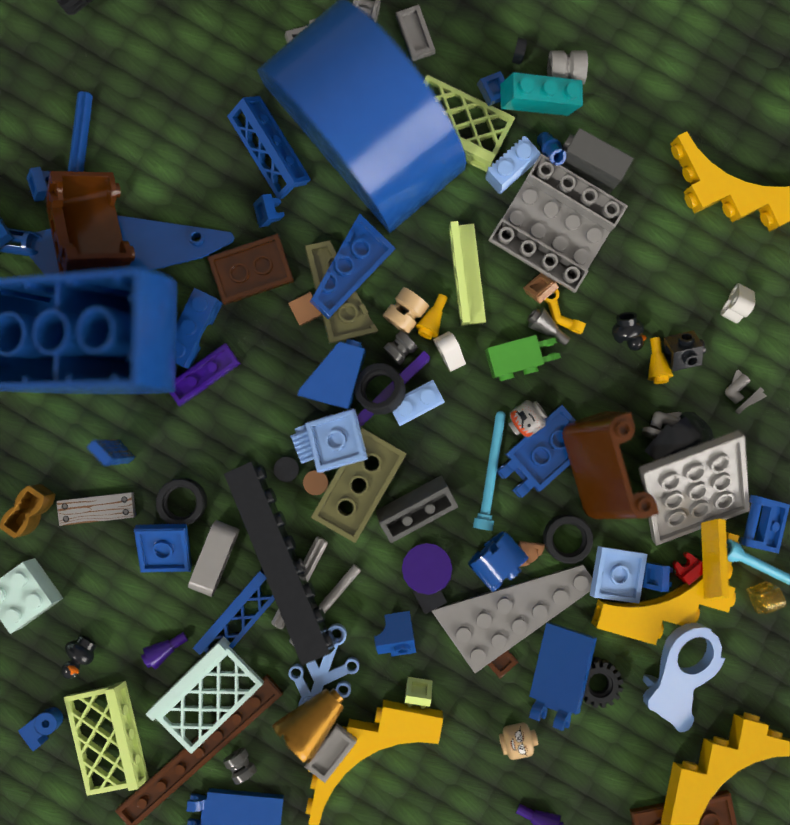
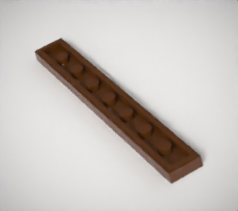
[115,674,284,825]

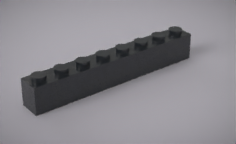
[224,462,336,665]

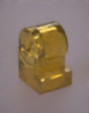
[747,581,787,614]

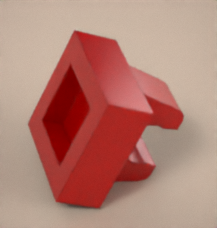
[672,552,703,585]

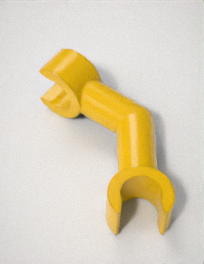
[544,289,586,335]

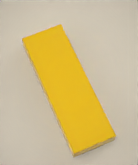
[701,518,729,600]

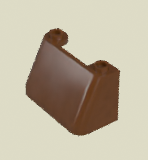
[46,171,135,274]
[562,411,659,519]

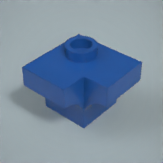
[374,611,416,657]

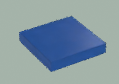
[134,524,192,572]

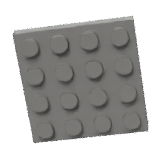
[639,430,750,546]

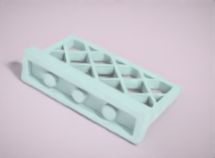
[146,636,264,754]

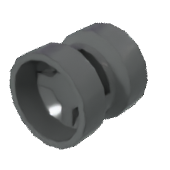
[383,330,418,365]
[223,747,257,785]

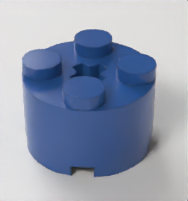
[467,531,529,592]

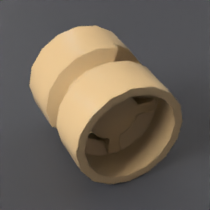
[383,287,429,335]

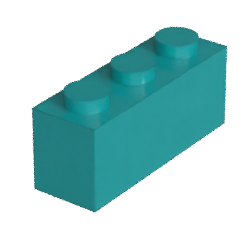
[500,72,583,116]

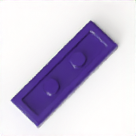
[170,343,241,407]

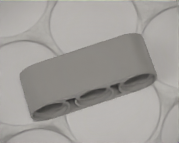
[188,520,240,597]

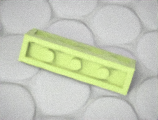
[449,221,486,326]

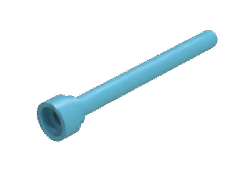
[473,411,506,531]
[727,539,790,585]

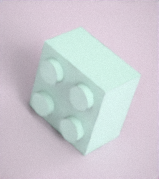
[0,558,63,634]

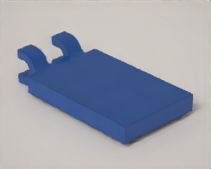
[497,405,576,498]
[529,622,597,731]
[186,788,284,825]

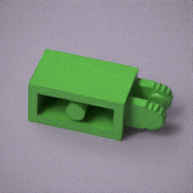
[485,335,561,382]

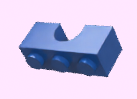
[176,288,223,369]

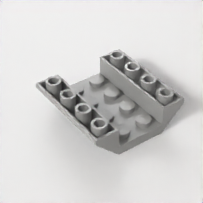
[488,154,628,293]

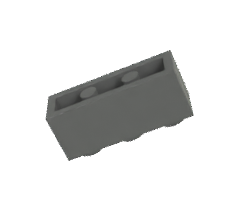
[376,475,458,543]

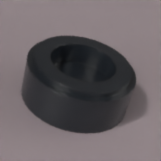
[512,37,528,65]
[274,457,300,482]

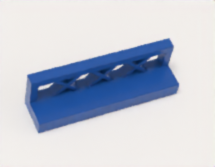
[227,96,311,199]
[192,569,275,655]

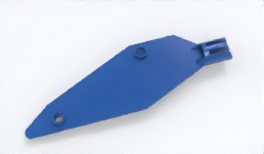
[0,215,234,275]

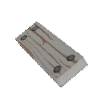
[57,492,136,526]

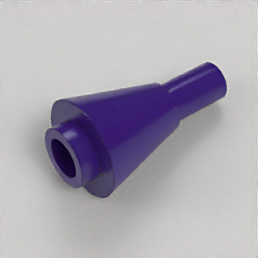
[141,632,188,670]
[516,803,564,825]

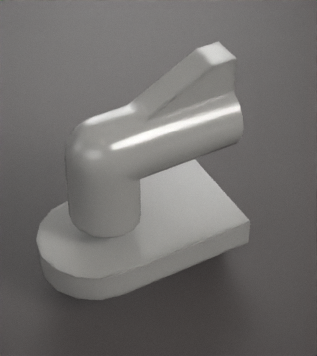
[725,369,767,415]
[642,411,681,439]

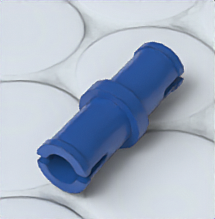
[537,132,567,165]

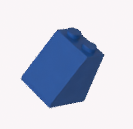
[298,339,366,410]

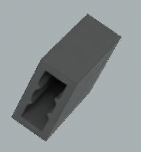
[561,128,634,194]

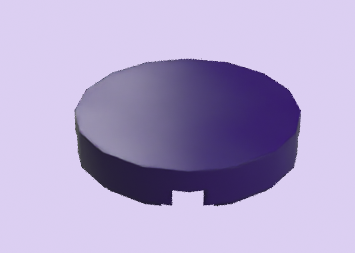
[402,543,452,595]

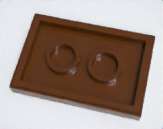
[207,234,295,305]

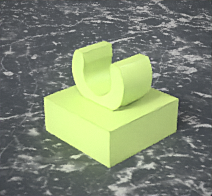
[405,677,433,709]

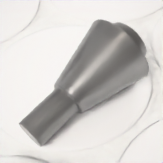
[527,307,570,345]

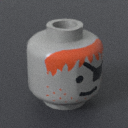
[509,400,547,437]

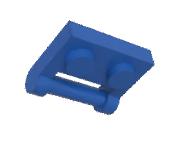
[739,495,790,554]

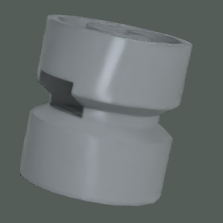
[547,50,588,85]

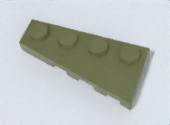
[305,240,378,344]

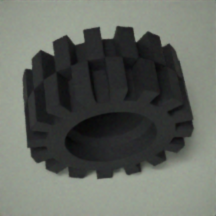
[583,657,623,708]

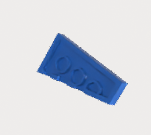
[310,214,396,319]

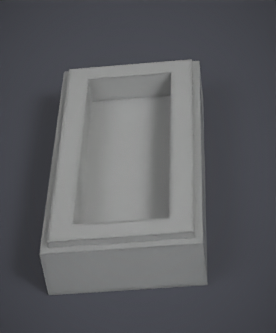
[396,4,435,62]
[305,723,357,783]

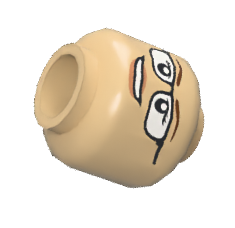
[499,722,538,760]

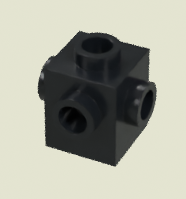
[663,330,706,372]

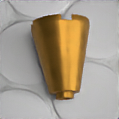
[272,689,344,764]

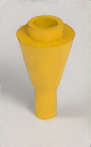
[415,294,448,339]
[648,337,674,384]

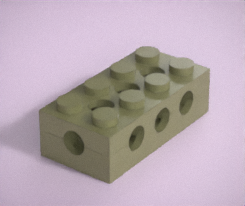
[311,428,407,543]

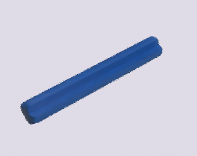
[68,91,93,172]

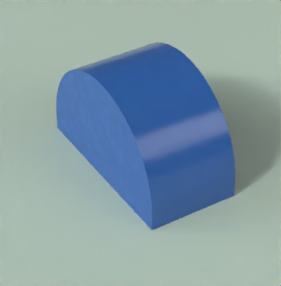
[258,0,466,233]
[0,268,177,394]

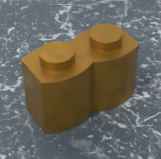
[0,484,56,538]

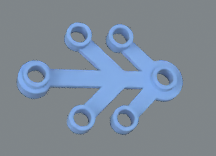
[288,623,360,707]

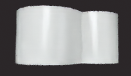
[720,283,755,324]
[433,331,466,372]

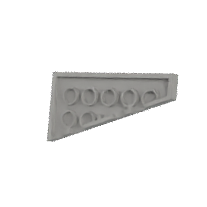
[432,564,592,673]

